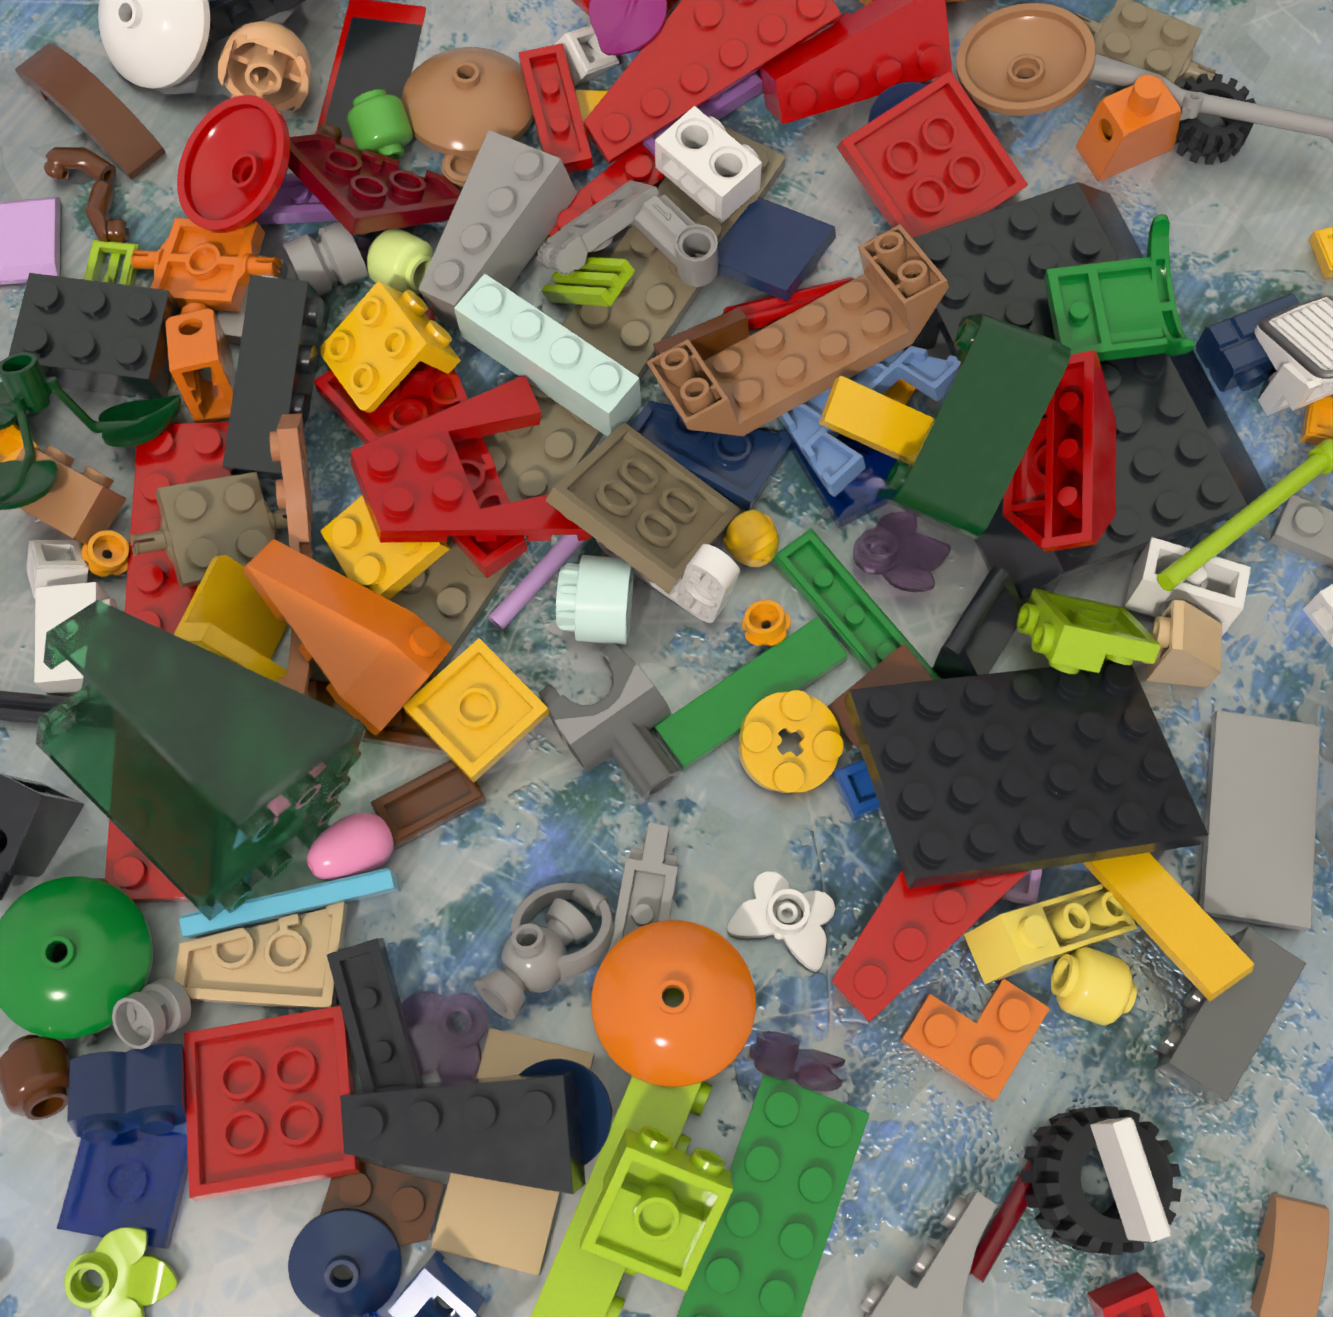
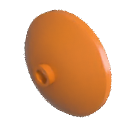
[591,920,756,1087]

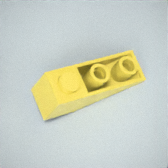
[964,884,1138,984]

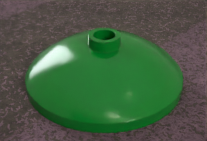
[0,876,153,1039]

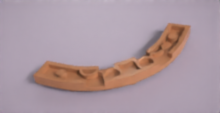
[270,413,317,750]

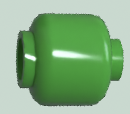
[347,89,414,160]

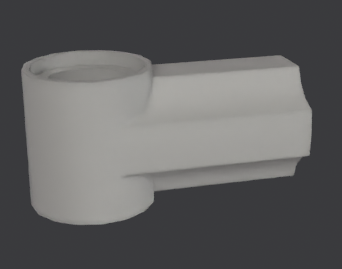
[634,194,719,287]

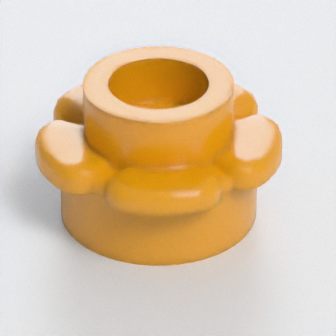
[81,530,129,577]
[742,600,791,646]

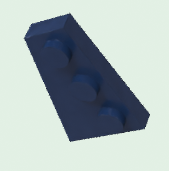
[630,400,795,511]

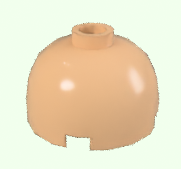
[218,21,311,114]

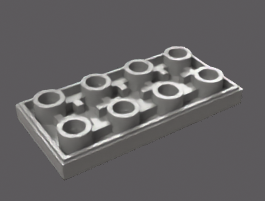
[1199,710,1321,931]

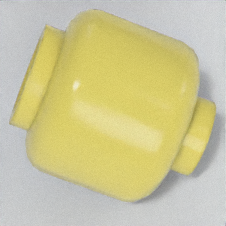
[1051,947,1137,1026]

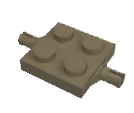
[1075,0,1217,85]
[130,472,288,588]

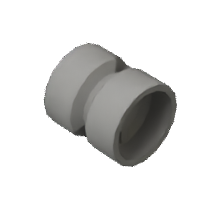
[282,221,369,296]

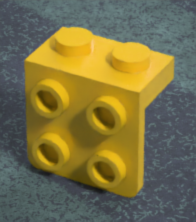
[320,281,461,413]
[171,555,288,694]

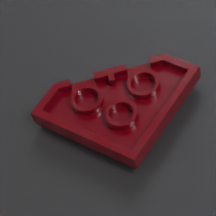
[288,134,461,235]

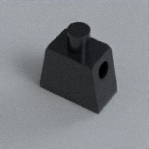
[0,773,84,900]

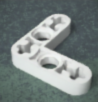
[596,539,740,623]

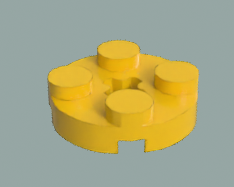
[738,690,844,794]

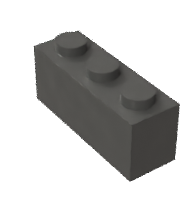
[1155,927,1307,1106]

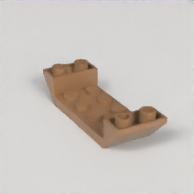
[646,224,949,436]

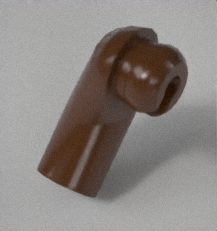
[85,181,129,243]

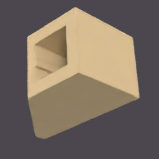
[1140,600,1222,688]

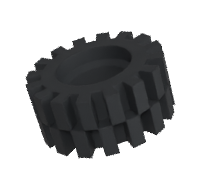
[1175,73,1256,165]

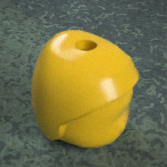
[723,510,780,567]

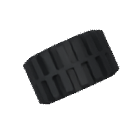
[1022,1106,1182,1255]

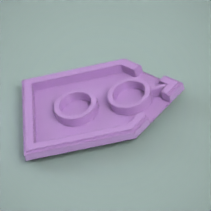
[0,196,61,285]

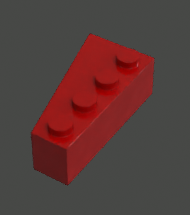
[760,0,952,125]
[831,870,1028,1024]

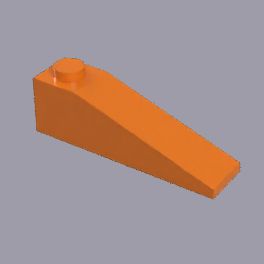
[242,539,452,736]

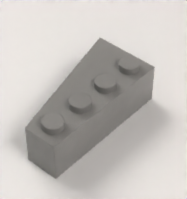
[418,130,577,331]

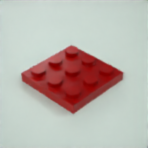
[837,70,1028,238]
[184,1006,361,1201]

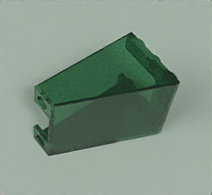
[36,600,367,921]

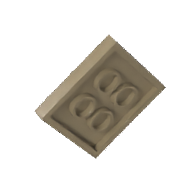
[545,422,741,594]

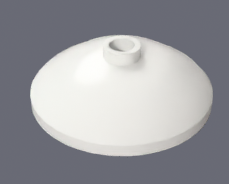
[98,0,210,89]

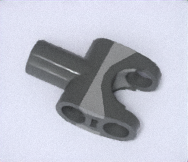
[538,643,680,800]

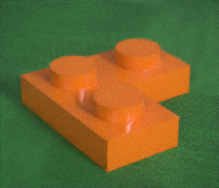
[900,978,1050,1102]

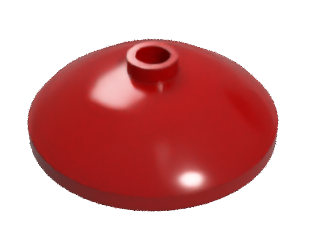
[177,95,290,233]

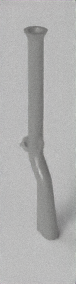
[1089,54,1333,143]

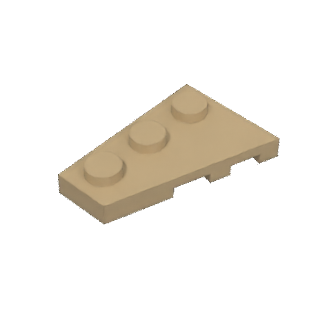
[174,901,348,1010]

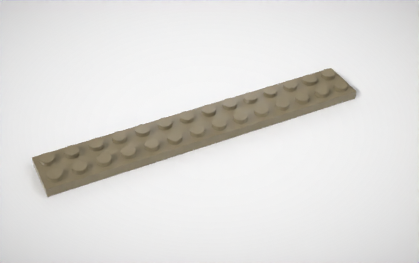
[390,125,786,681]

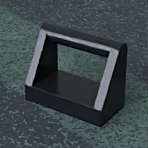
[932,566,1023,679]

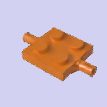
[131,218,282,312]

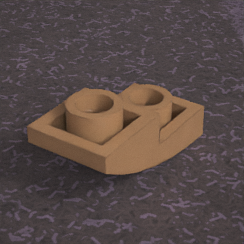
[1250,1193,1329,1317]

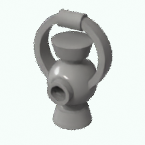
[474,883,614,1020]

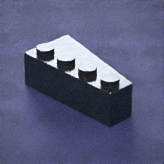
[222,275,330,480]
[340,1070,586,1195]

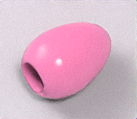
[307,813,394,881]

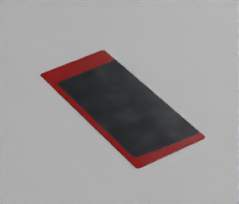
[315,0,426,149]

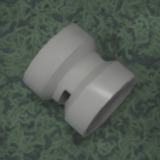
[112,978,192,1049]

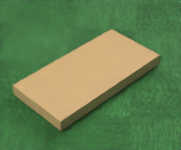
[431,1028,595,1276]

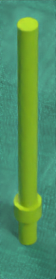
[1157,439,1333,591]

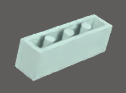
[454,273,641,437]

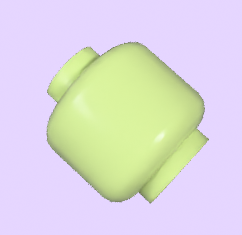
[367,228,434,295]

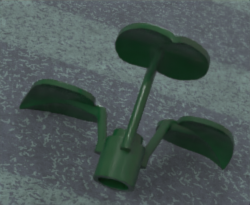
[0,352,181,510]

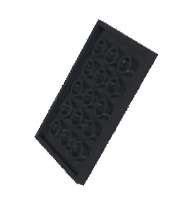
[844,660,1209,889]

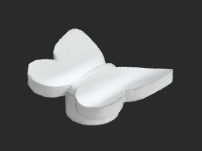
[727,871,835,972]

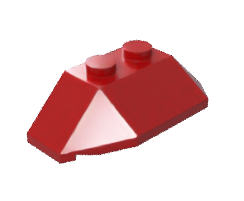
[1003,350,1116,552]

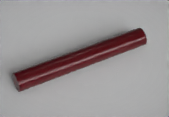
[969,1142,1039,1283]

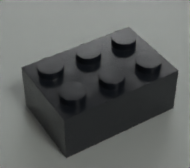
[8,273,182,399]

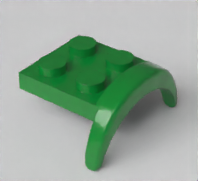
[1044,214,1195,361]

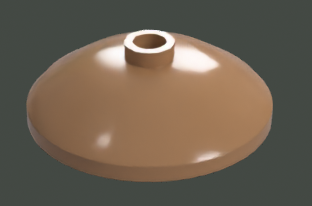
[956,3,1096,116]
[401,47,534,157]

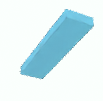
[179,868,400,938]

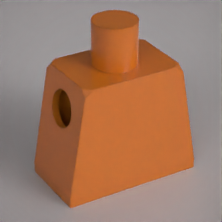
[1075,75,1182,182]
[165,303,236,423]

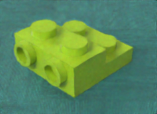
[1017,588,1161,674]
[580,1126,733,1291]

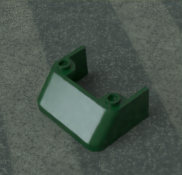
[876,313,1071,539]

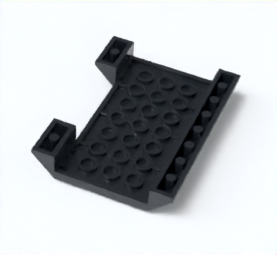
[902,182,1277,605]

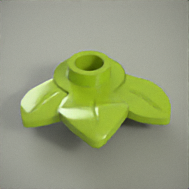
[64,1227,179,1317]

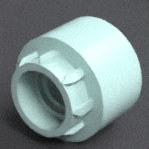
[556,555,634,645]

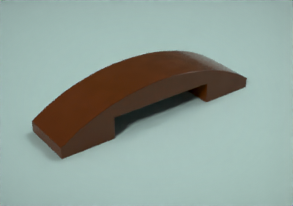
[15,43,166,180]

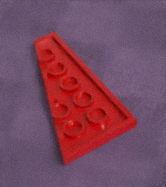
[584,0,842,165]
[314,307,527,578]

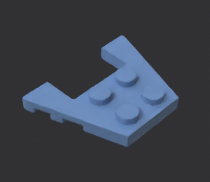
[779,346,961,497]

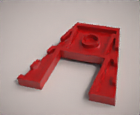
[350,376,591,543]

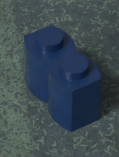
[67,1044,187,1143]

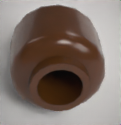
[0,1034,70,1120]

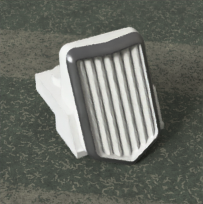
[1254,296,1333,416]

